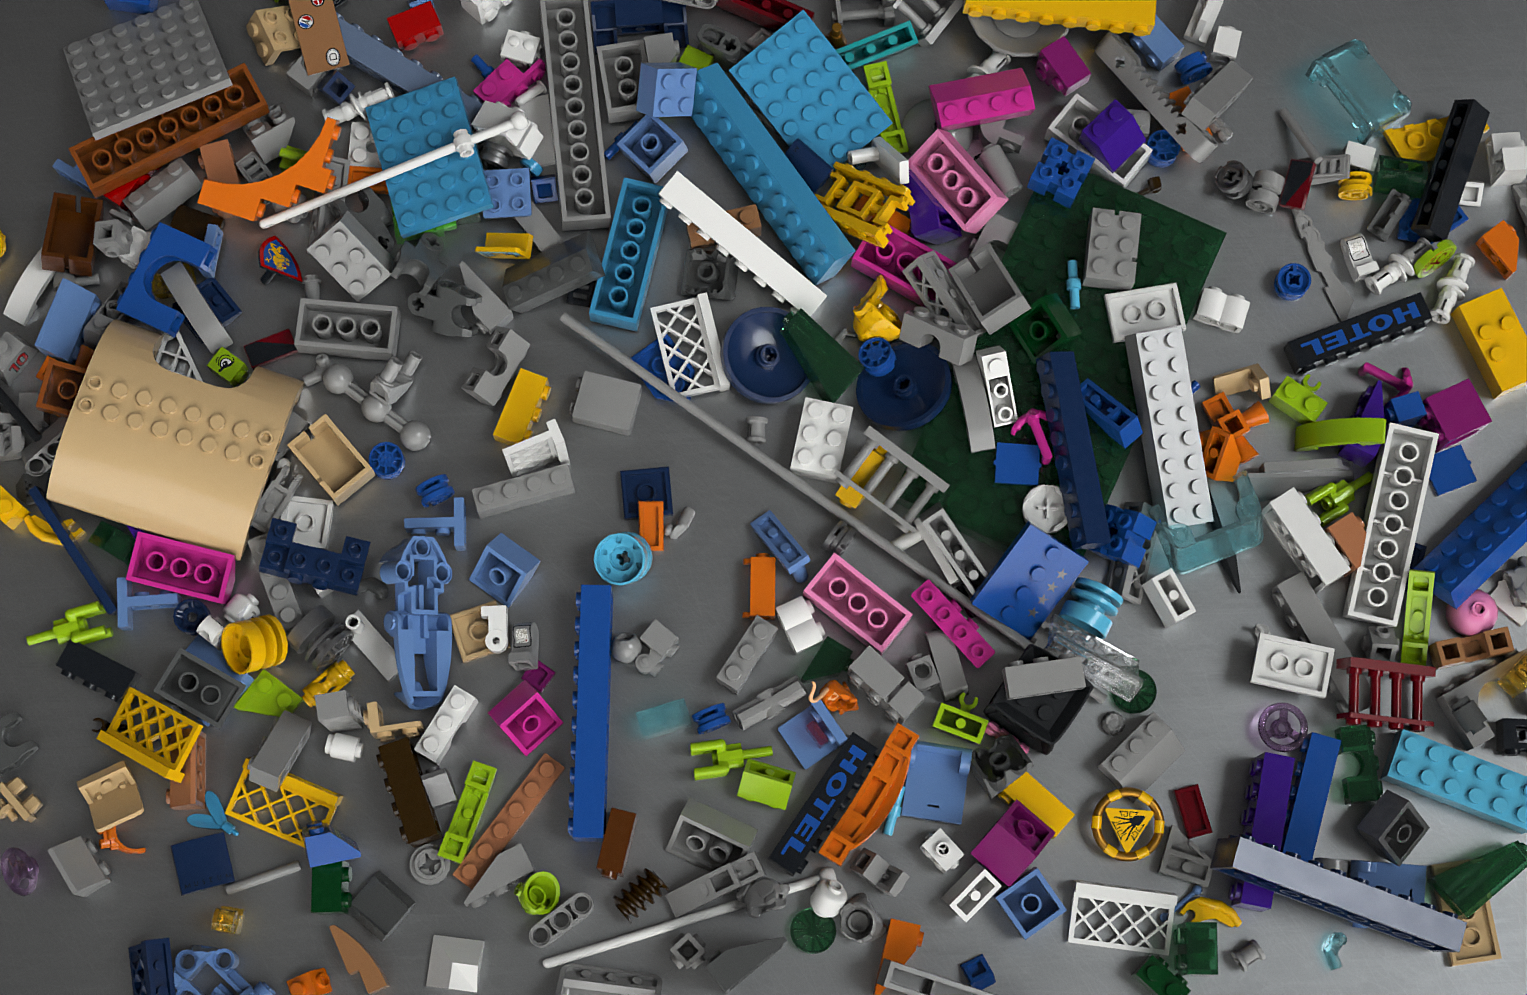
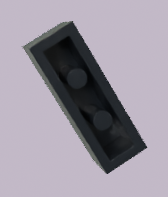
[56,639,142,703]

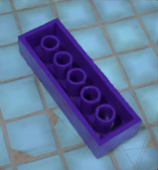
[1228,752,1295,912]

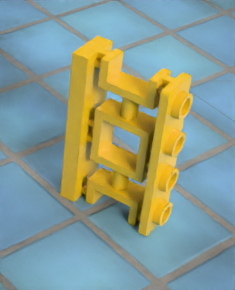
[815,161,915,249]

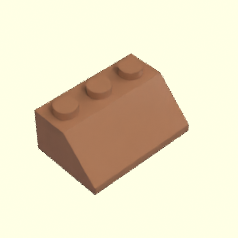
[166,727,206,810]

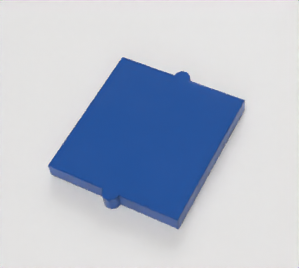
[993,442,1042,486]
[1429,444,1477,496]

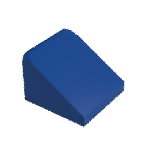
[531,174,558,204]
[960,954,996,990]

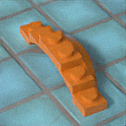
[819,723,919,867]

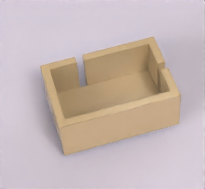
[287,414,376,506]

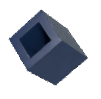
[316,69,355,105]

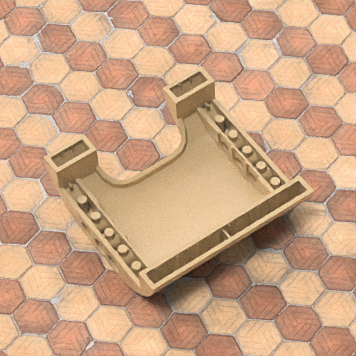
[46,319,305,561]

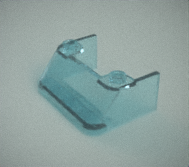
[1147,470,1264,575]

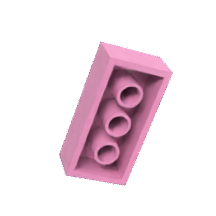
[909,129,1009,234]
[803,553,913,656]

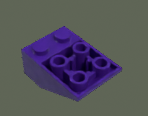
[902,170,962,245]
[1337,380,1384,468]

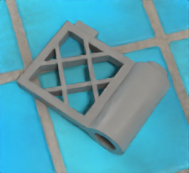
[975,143,1023,198]

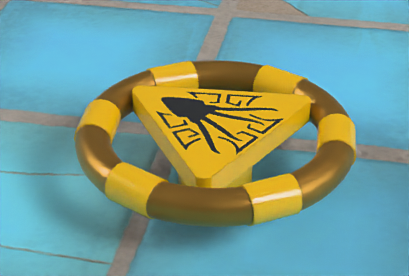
[1091,787,1165,861]

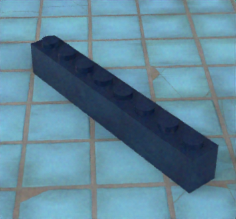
[1036,351,1111,550]

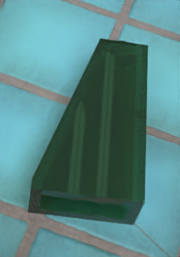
[779,308,865,403]
[1427,840,1527,920]

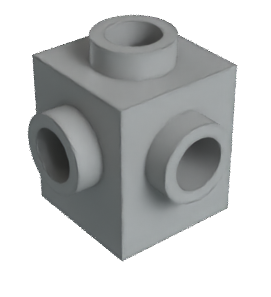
[93,219,133,258]
[1361,626,1399,662]
[670,932,706,970]

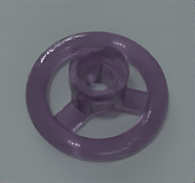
[1258,703,1308,752]
[1,847,39,896]

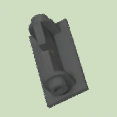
[1366,188,1412,242]

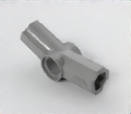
[732,675,808,731]

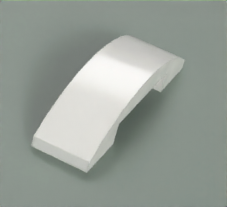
[3,247,56,327]

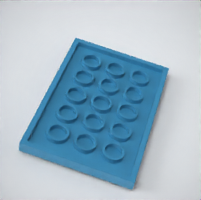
[729,10,893,171]
[365,76,494,239]

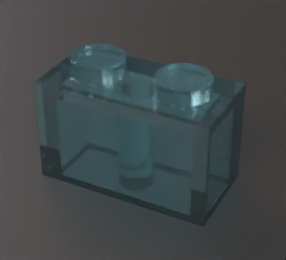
[636,698,692,741]

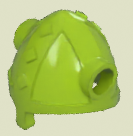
[514,871,560,915]

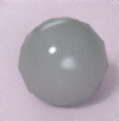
[611,633,642,663]

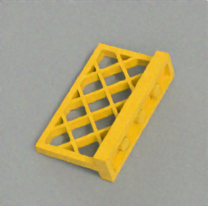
[96,687,203,783]
[225,757,343,848]

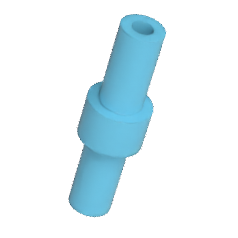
[1066,260,1081,309]
[883,786,906,836]

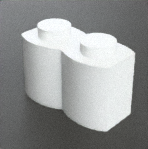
[1193,286,1250,334]
[775,596,825,655]

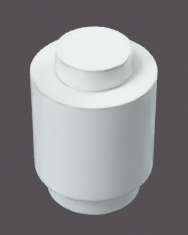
[325,733,364,762]

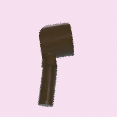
[1130,176,1162,201]
[92,718,128,733]

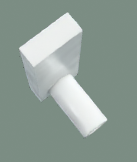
[847,137,909,184]
[891,517,960,586]
[343,610,398,682]

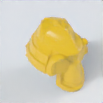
[853,275,902,346]

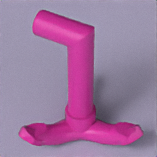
[1358,362,1414,404]
[1011,408,1053,465]

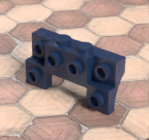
[590,0,689,55]
[259,518,371,596]

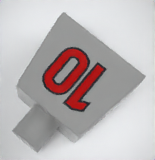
[0,331,39,386]

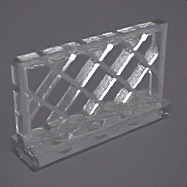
[1044,614,1143,703]

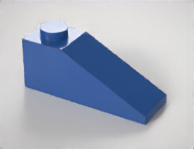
[1080,378,1143,449]

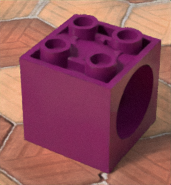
[1417,378,1492,453]
[971,799,1055,887]

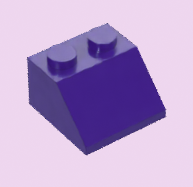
[1078,99,1146,173]

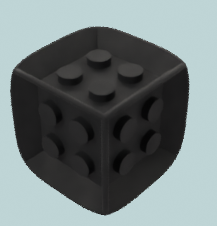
[983,644,1094,755]

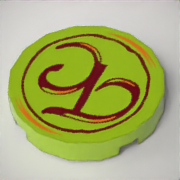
[1413,239,1457,278]

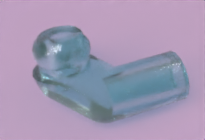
[1323,932,1347,970]

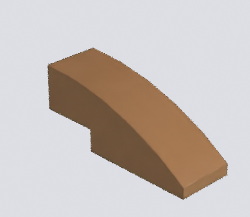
[329,925,390,995]

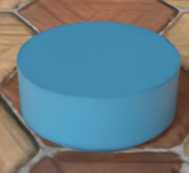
[519,158,543,177]

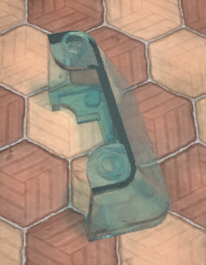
[1305,39,1412,145]

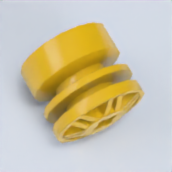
[221,614,288,675]

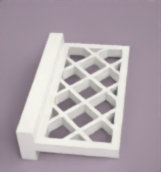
[1183,0,1224,47]
[650,292,730,398]
[502,419,570,478]
[1067,880,1178,956]

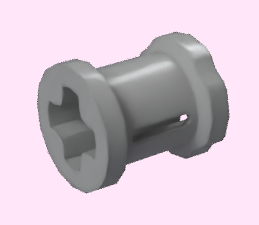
[745,416,768,445]
[1231,939,1266,972]

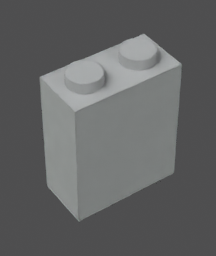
[569,371,642,436]

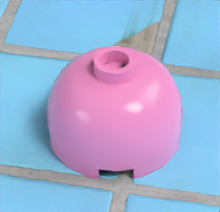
[1446,589,1498,638]

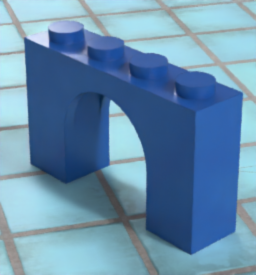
[116,222,218,338]

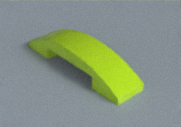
[863,61,909,154]
[1294,418,1386,452]
[1401,569,1435,666]
[437,760,497,864]

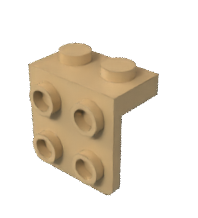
[246,5,301,66]
[363,701,425,742]
[77,760,144,833]

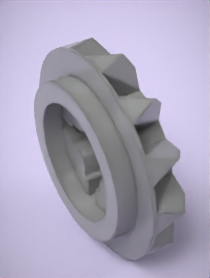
[410,844,451,885]

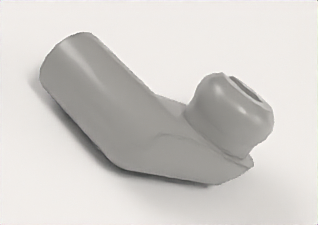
[302,353,332,387]

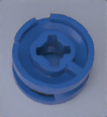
[1174,51,1213,85]
[1146,130,1181,168]
[1274,263,1311,301]
[858,337,897,377]
[369,442,405,480]
[415,474,455,508]
[692,703,731,735]

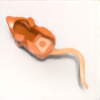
[808,680,859,715]

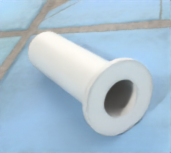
[515,80,547,106]

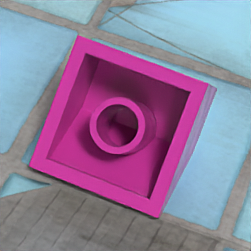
[488,680,563,756]

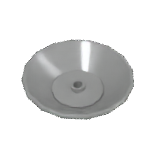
[968,15,1069,57]

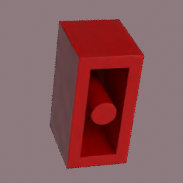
[387,1,444,51]

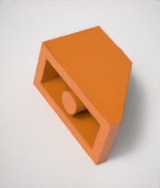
[1475,220,1519,280]
[1203,426,1241,482]

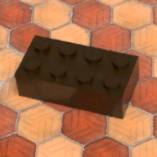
[376,737,443,848]

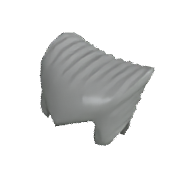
[840,893,887,943]

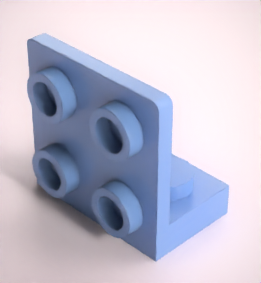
[483,168,532,219]
[778,699,848,769]

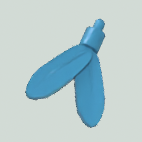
[187,791,239,836]

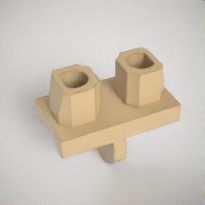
[0,776,43,823]

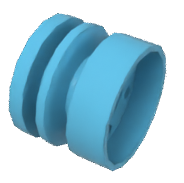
[594,532,653,585]
[1058,577,1124,639]

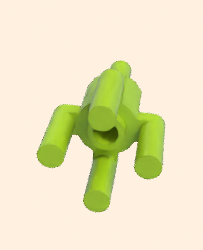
[1304,472,1373,527]
[26,601,114,646]
[690,739,773,781]

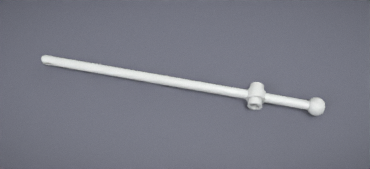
[259,111,529,229]
[543,867,837,968]

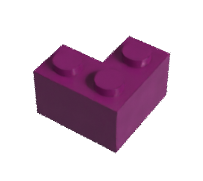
[1035,36,1091,96]

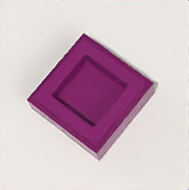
[521,660,556,694]

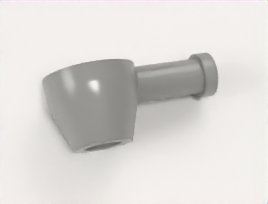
[53,269,100,293]

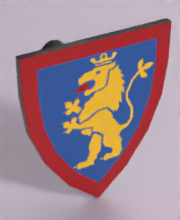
[258,235,302,285]

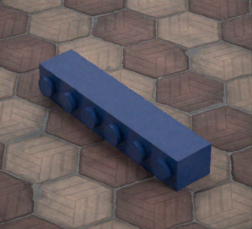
[1280,732,1341,862]

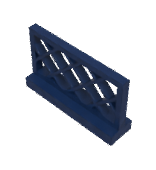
[128,938,176,995]

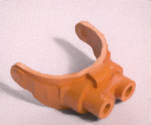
[97,826,146,854]

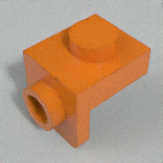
[286,968,332,995]

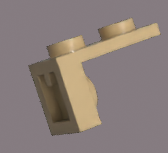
[1212,363,1271,400]

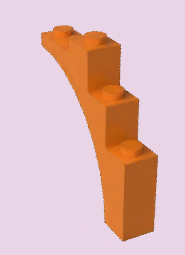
[197,117,342,221]

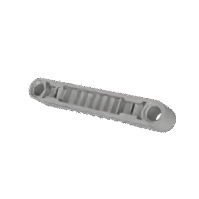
[1094,31,1218,163]

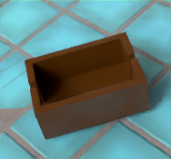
[41,192,104,277]

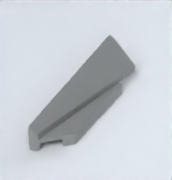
[1236,458,1354,506]

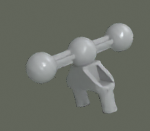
[322,350,431,451]

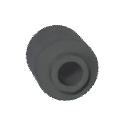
[1450,696,1487,735]

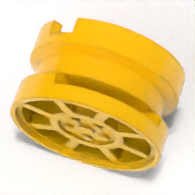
[1338,171,1373,201]

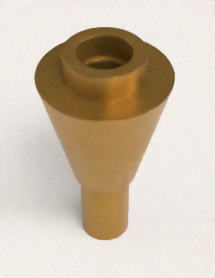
[825,23,847,50]

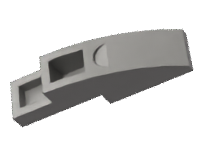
[666,851,766,918]

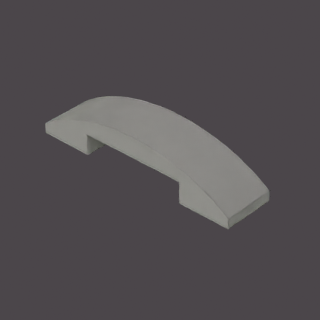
[512,201,563,252]
[160,261,234,356]
[951,354,996,453]

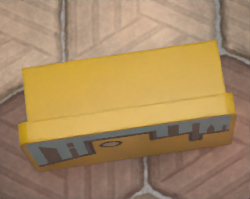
[475,233,533,259]

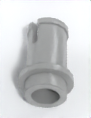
[302,275,322,300]

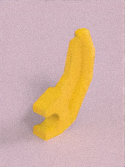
[24,515,85,546]
[1178,896,1242,928]

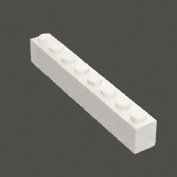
[658,171,827,319]

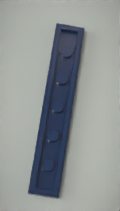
[28,486,117,616]

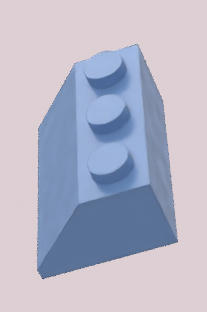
[34,278,102,365]

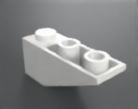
[976,346,1018,427]

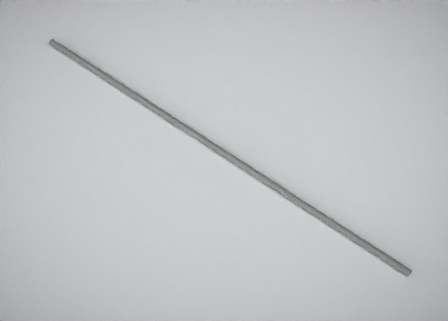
[560,312,1107,704]

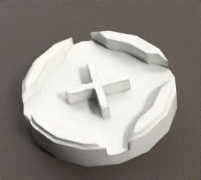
[1022,484,1067,534]

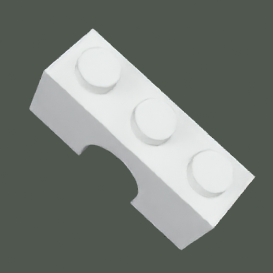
[414,685,478,766]

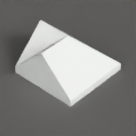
[426,935,485,993]

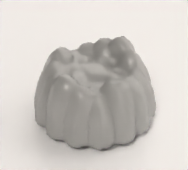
[1101,711,1125,735]

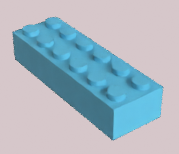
[1380,729,1527,834]

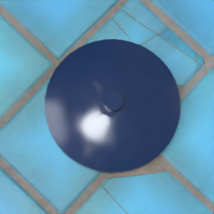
[721,307,816,404]
[856,340,953,431]

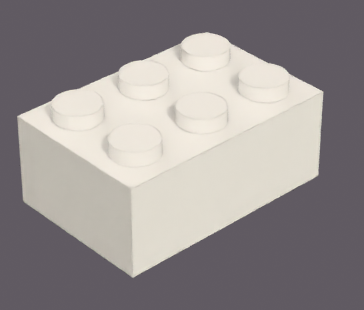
[790,397,853,484]

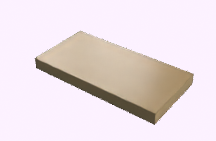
[1429,857,1502,967]

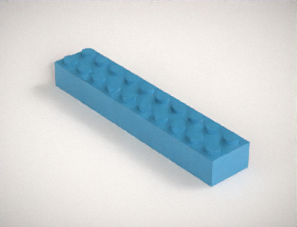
[691,63,855,286]

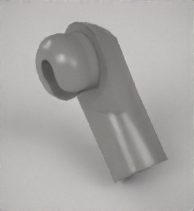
[664,507,695,539]

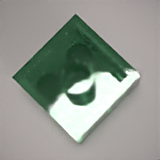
[1173,922,1218,977]

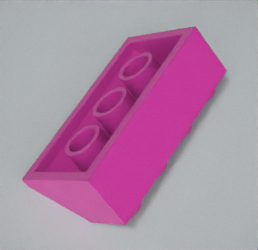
[928,68,1035,131]
[851,224,957,308]
[126,531,236,604]

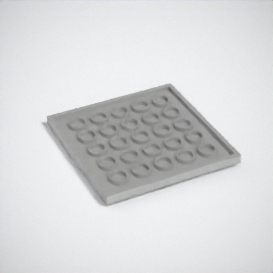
[63,0,233,140]

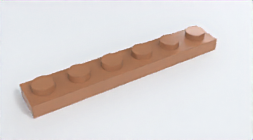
[452,753,566,890]

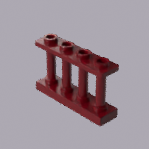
[1336,657,1436,732]

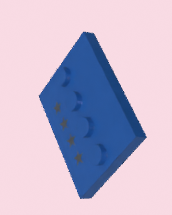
[970,521,1089,640]

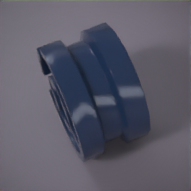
[173,599,211,636]

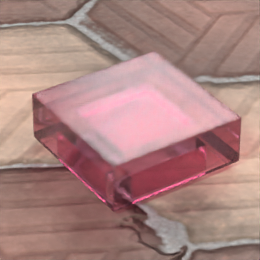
[805,721,828,749]

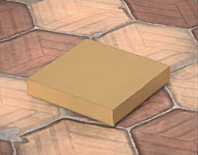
[450,600,511,663]

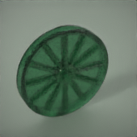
[1111,669,1157,714]
[790,908,836,954]

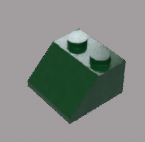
[1008,293,1083,364]

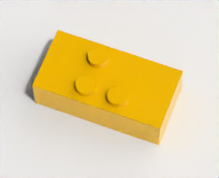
[1451,287,1527,399]

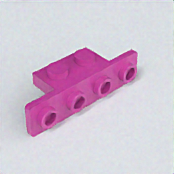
[473,58,546,131]
[911,580,995,668]

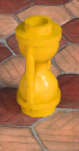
[301,659,355,708]

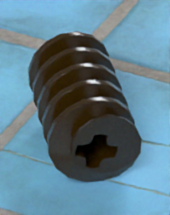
[613,868,669,923]

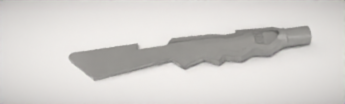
[1290,208,1354,322]

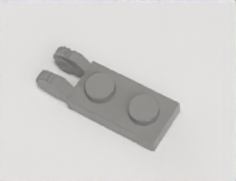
[251,465,304,534]

